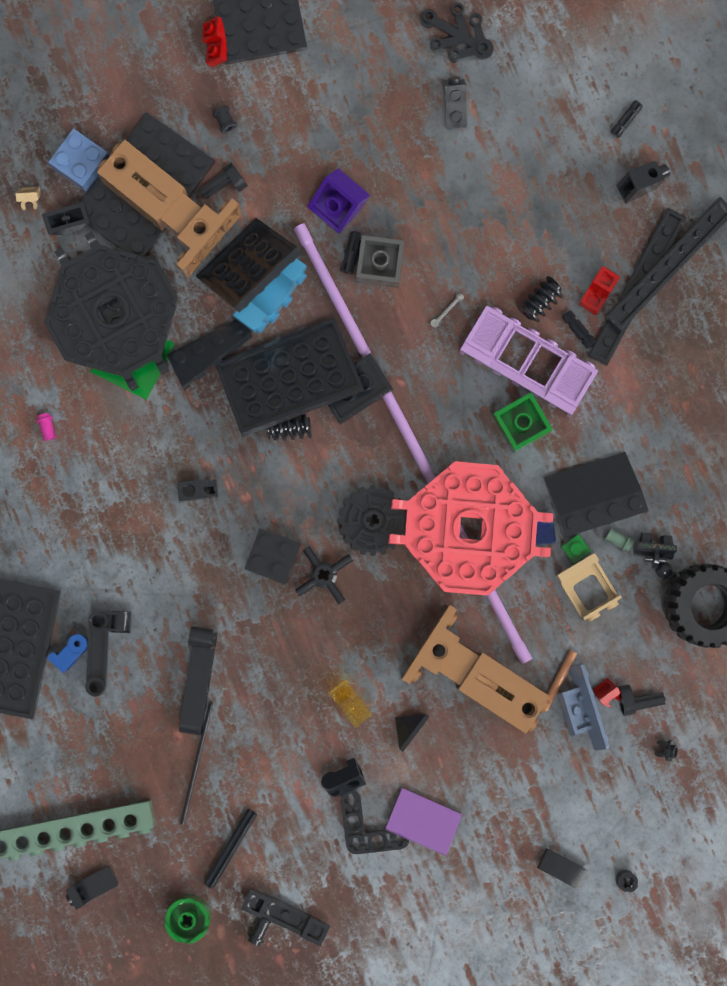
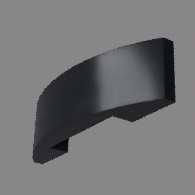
[241,888,330,947]

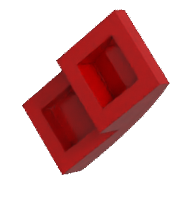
[578,266,620,315]

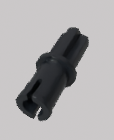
[340,231,362,275]

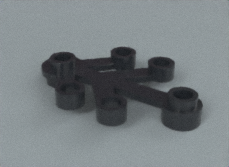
[420,3,494,63]

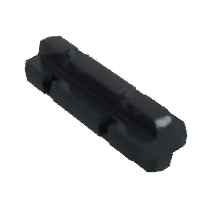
[610,100,643,138]
[562,310,596,348]

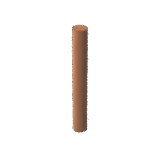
[546,650,577,712]

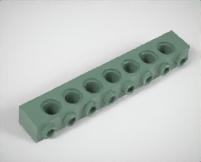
[0,800,156,861]

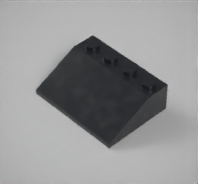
[543,452,649,538]

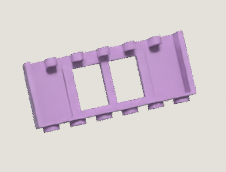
[460,306,598,418]

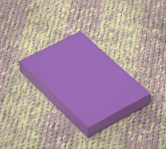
[385,788,462,856]

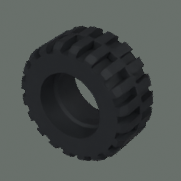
[664,563,727,648]

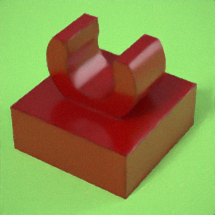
[592,678,621,708]

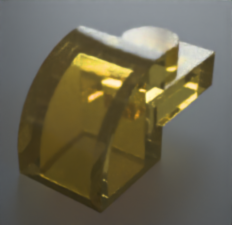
[328,679,373,728]

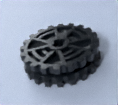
[338,485,407,557]

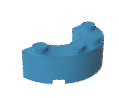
[233,258,307,333]

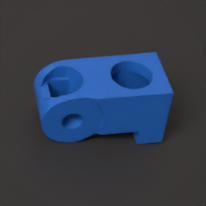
[47,634,88,673]

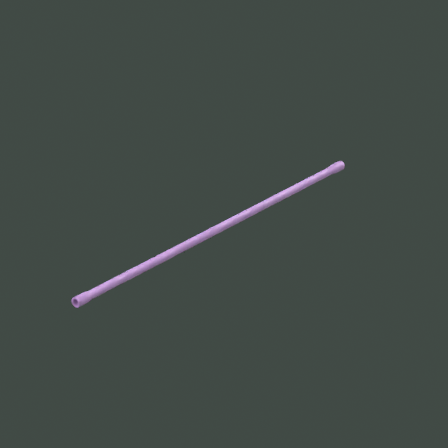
[293,223,532,664]

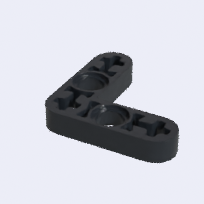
[341,790,409,854]

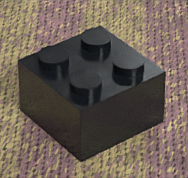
[244,528,301,585]

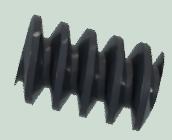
[517,276,564,323]
[267,414,312,442]

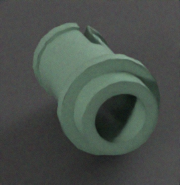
[605,528,634,552]

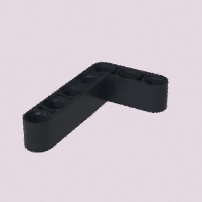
[179,626,218,736]

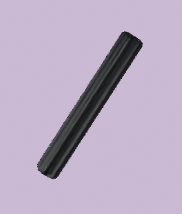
[204,809,257,889]

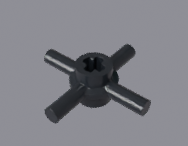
[295,546,353,605]

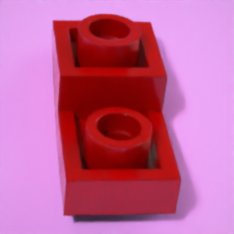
[202,16,227,67]

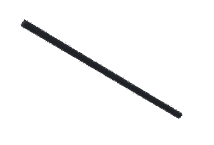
[180,702,213,825]

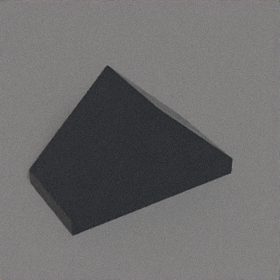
[42,202,90,235]

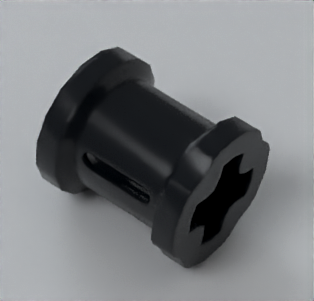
[212,105,238,134]
[615,870,638,893]

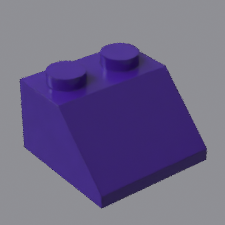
[307,168,370,234]

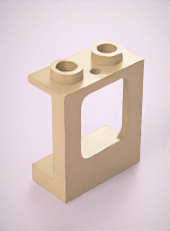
[555,553,622,622]

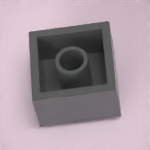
[356,235,404,288]

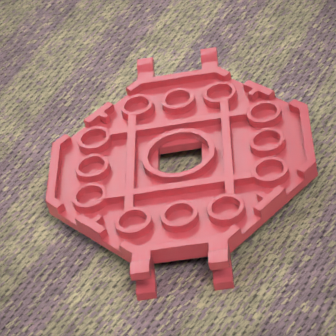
[388,461,553,596]

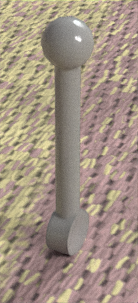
[431,293,464,328]

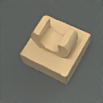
[15,186,41,210]

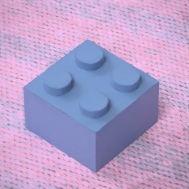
[48,128,110,193]

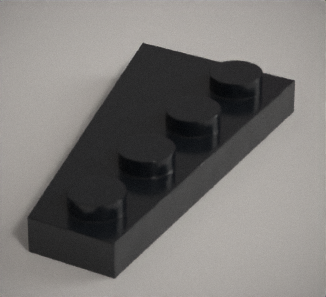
[167,319,253,391]

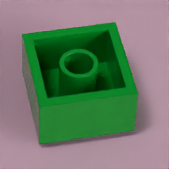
[492,392,553,454]

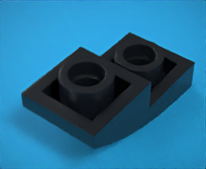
[537,848,588,890]

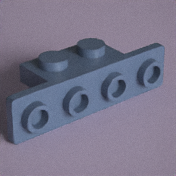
[558,664,609,751]

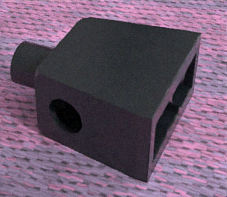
[616,161,670,204]

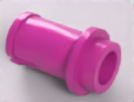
[36,413,57,441]

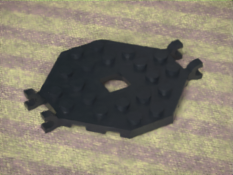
[44,231,179,391]

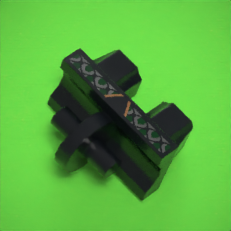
[634,533,677,569]

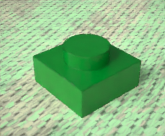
[561,534,591,565]

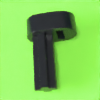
[199,162,248,199]
[618,684,666,716]

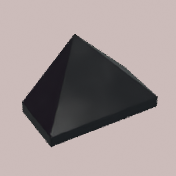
[395,713,429,752]

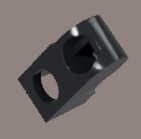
[177,479,218,504]
[321,758,366,797]

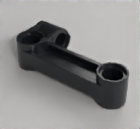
[85,611,131,697]

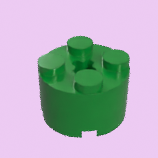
[165,894,212,944]

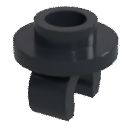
[655,740,678,762]

